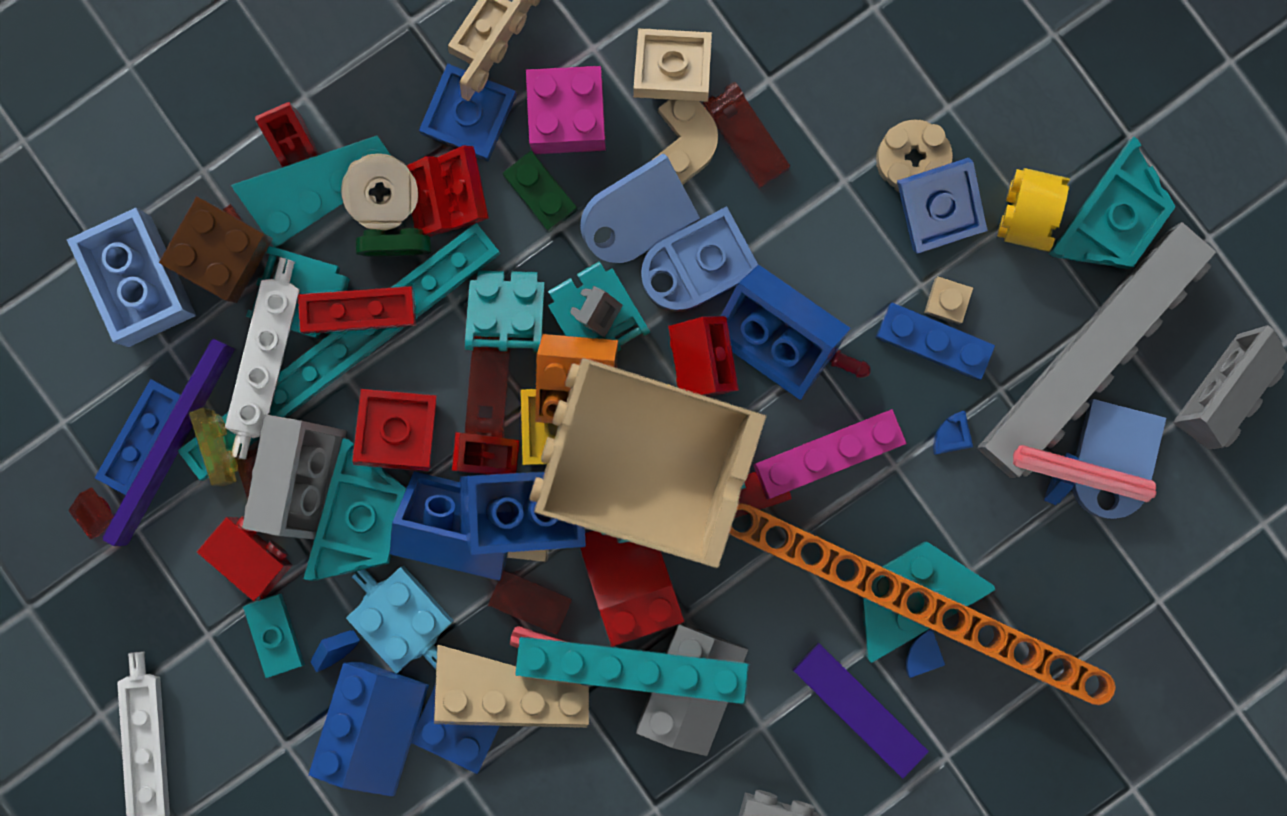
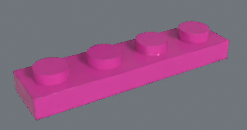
[753,409,907,499]

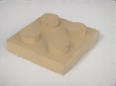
[633,28,712,102]

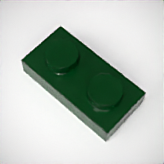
[502,151,578,233]

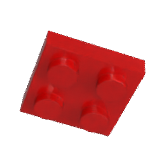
[352,389,437,471]

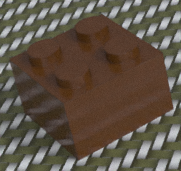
[159,196,273,303]

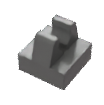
[570,286,623,338]

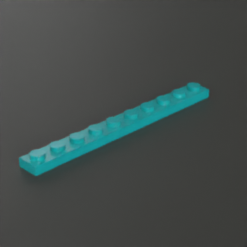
[178,222,500,481]

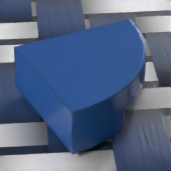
[933,411,973,455]
[1044,453,1079,505]
[905,629,945,678]
[310,630,360,672]

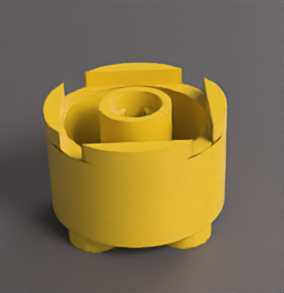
[997,168,1070,252]

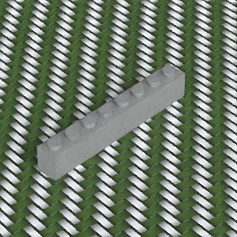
[976,222,1216,478]

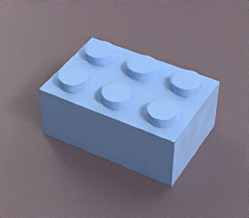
[67,208,196,347]

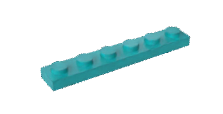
[515,637,750,704]

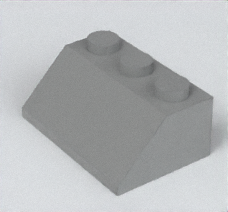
[1173,325,1287,449]
[242,415,347,539]
[636,623,748,756]

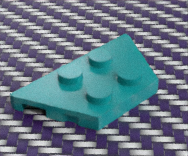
[1048,137,1176,269]
[304,438,406,581]
[862,541,996,663]

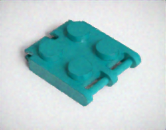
[246,246,350,339]
[548,261,650,352]
[465,270,545,352]

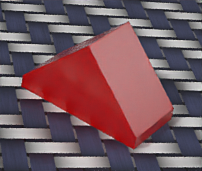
[255,102,319,167]
[452,432,519,475]

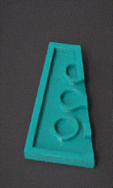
[231,135,391,248]

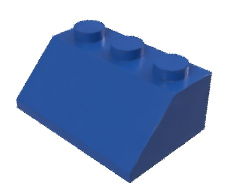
[721,264,851,400]
[390,471,508,581]
[460,472,586,555]
[308,662,429,796]

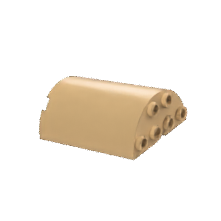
[529,358,766,568]

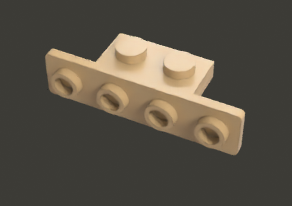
[448,0,541,101]

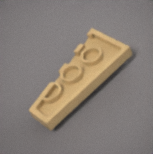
[434,645,589,728]

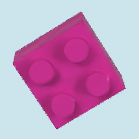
[526,66,606,154]

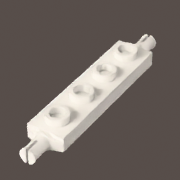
[225,258,300,460]
[117,652,170,816]

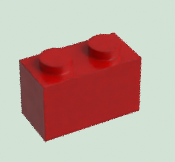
[668,316,739,397]
[197,516,293,601]

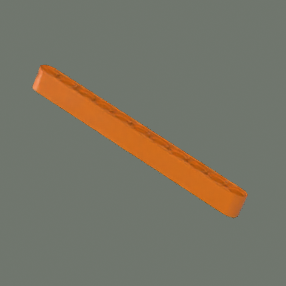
[729,504,1115,705]

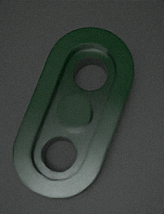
[356,228,431,257]

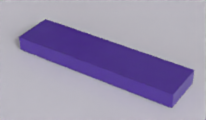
[792,643,929,779]

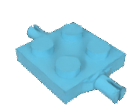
[346,566,454,674]

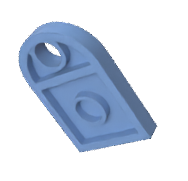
[580,153,700,263]
[641,206,758,312]
[1072,399,1166,519]

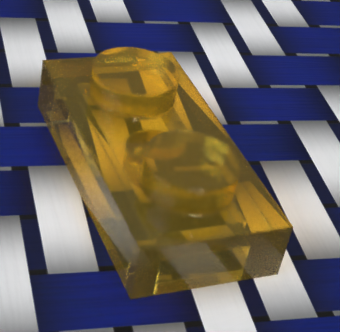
[189,408,238,487]

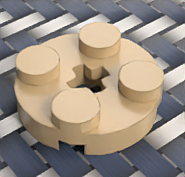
[876,120,952,192]
[341,154,418,230]

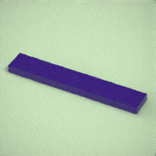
[102,339,235,546]

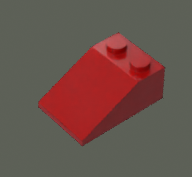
[580,530,684,647]

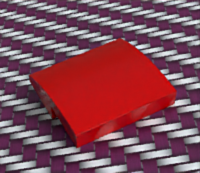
[406,145,489,237]

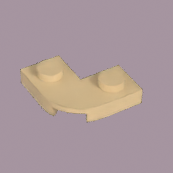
[652,99,718,185]

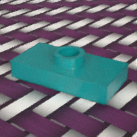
[243,593,305,678]

